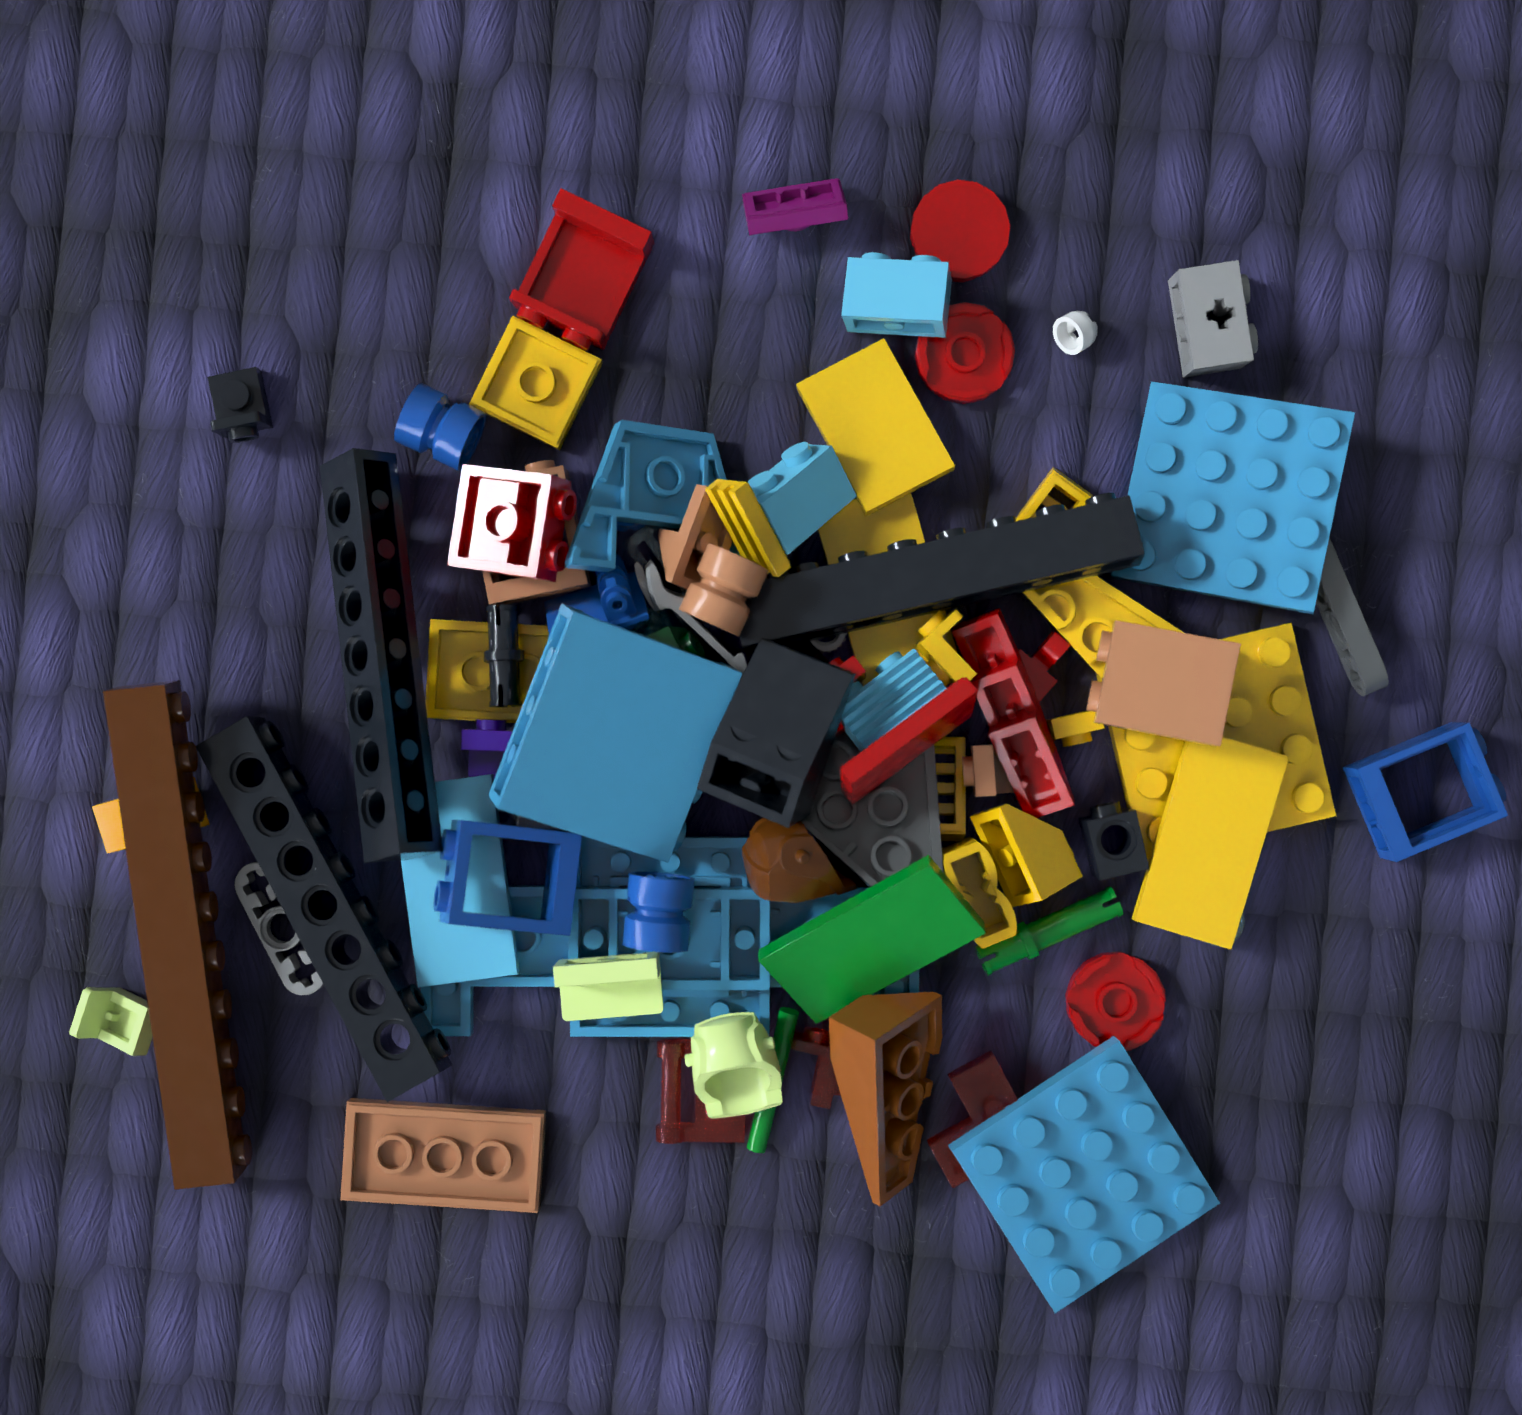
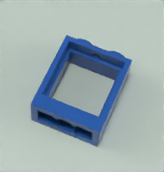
[1342,722,1508,862]
[433,820,582,936]

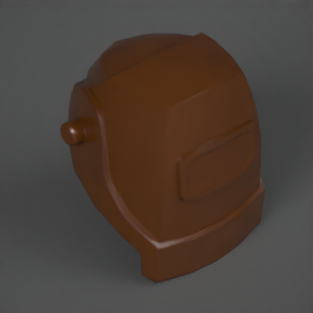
[742,817,857,903]

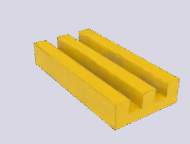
[705,479,791,577]

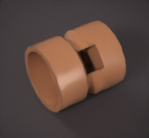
[679,543,769,637]

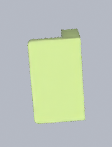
[553,952,664,1021]

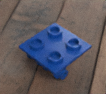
[544,554,650,635]

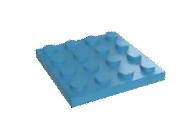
[1111,381,1355,614]
[948,1036,1220,1313]

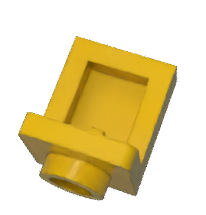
[914,609,977,687]

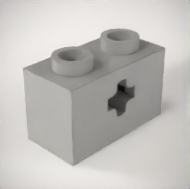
[1168,260,1258,378]

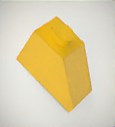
[970,804,1083,907]

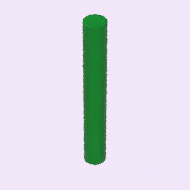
[747,1007,799,1153]

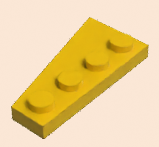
[1022,576,1184,736]

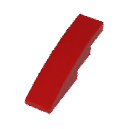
[952,608,1075,818]

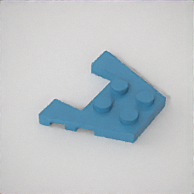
[565,420,740,573]

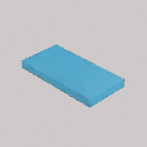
[401,774,520,988]

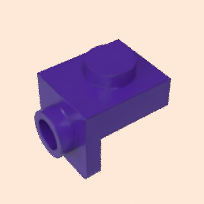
[461,719,513,779]

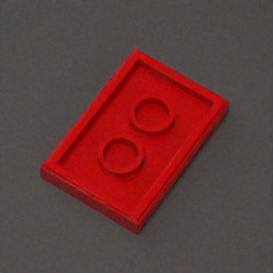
[840,677,977,805]

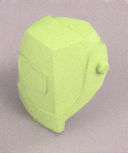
[685,1012,783,1119]

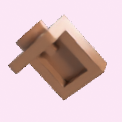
[962,744,1014,797]

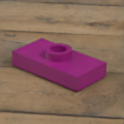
[742,178,848,235]

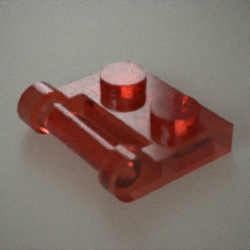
[656,1039,745,1144]

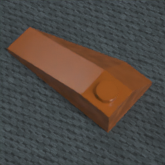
[829,992,942,1206]

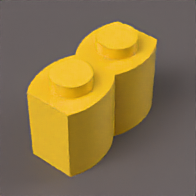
[942,837,1017,949]

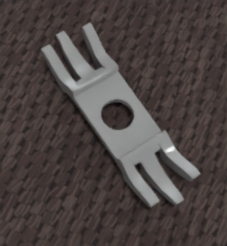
[634,559,747,681]

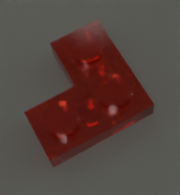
[927,1050,1018,1188]

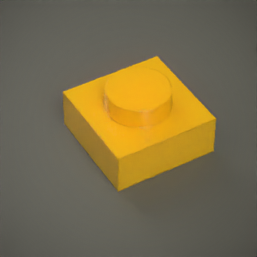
[1046,711,1105,747]

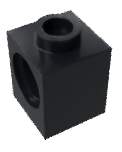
[1078,801,1149,880]

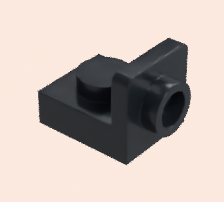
[207,367,273,443]

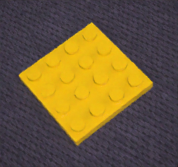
[1096,623,1336,860]

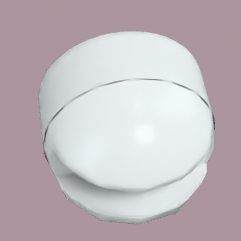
[1053,311,1098,355]

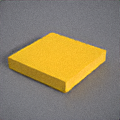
[469,316,603,451]

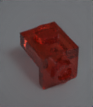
[791,1027,841,1109]

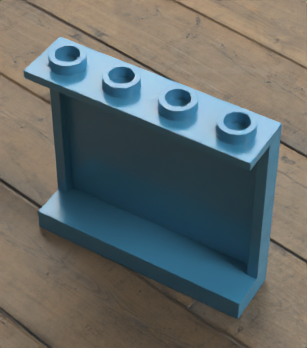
[488,604,742,863]

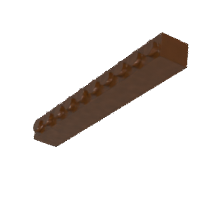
[103,680,252,1190]

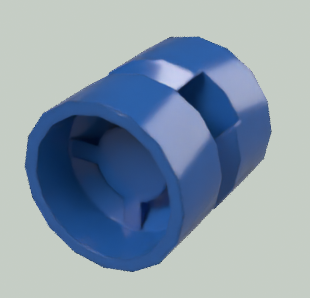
[394,383,487,472]
[622,871,695,953]

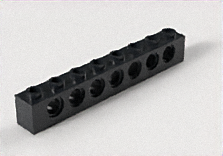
[320,448,443,863]
[195,716,453,1102]

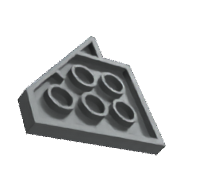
[801,732,943,888]

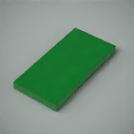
[758,855,986,1024]

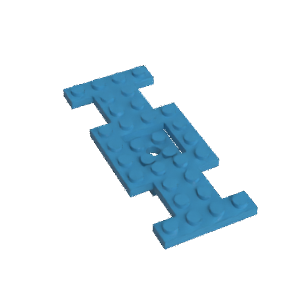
[421,836,919,1037]

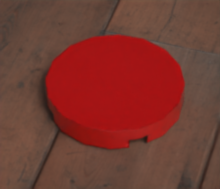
[910,180,1010,283]
[915,302,1015,404]
[1065,951,1166,1051]

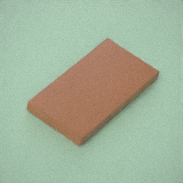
[340,1098,546,1213]

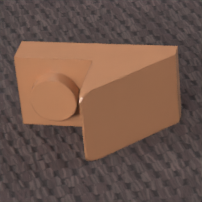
[658,484,732,590]

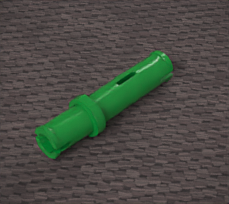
[974,886,1124,976]

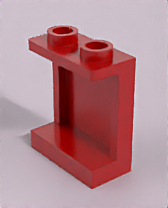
[509,188,654,351]

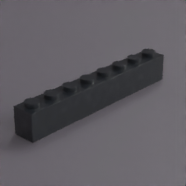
[740,493,1145,656]

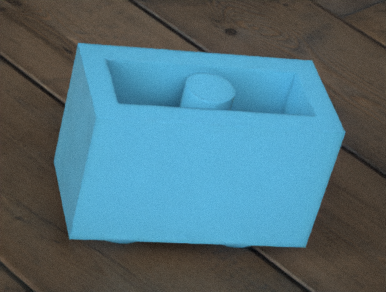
[841,252,952,338]
[748,442,857,555]

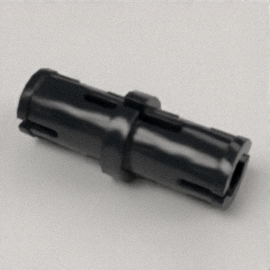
[484,604,524,708]

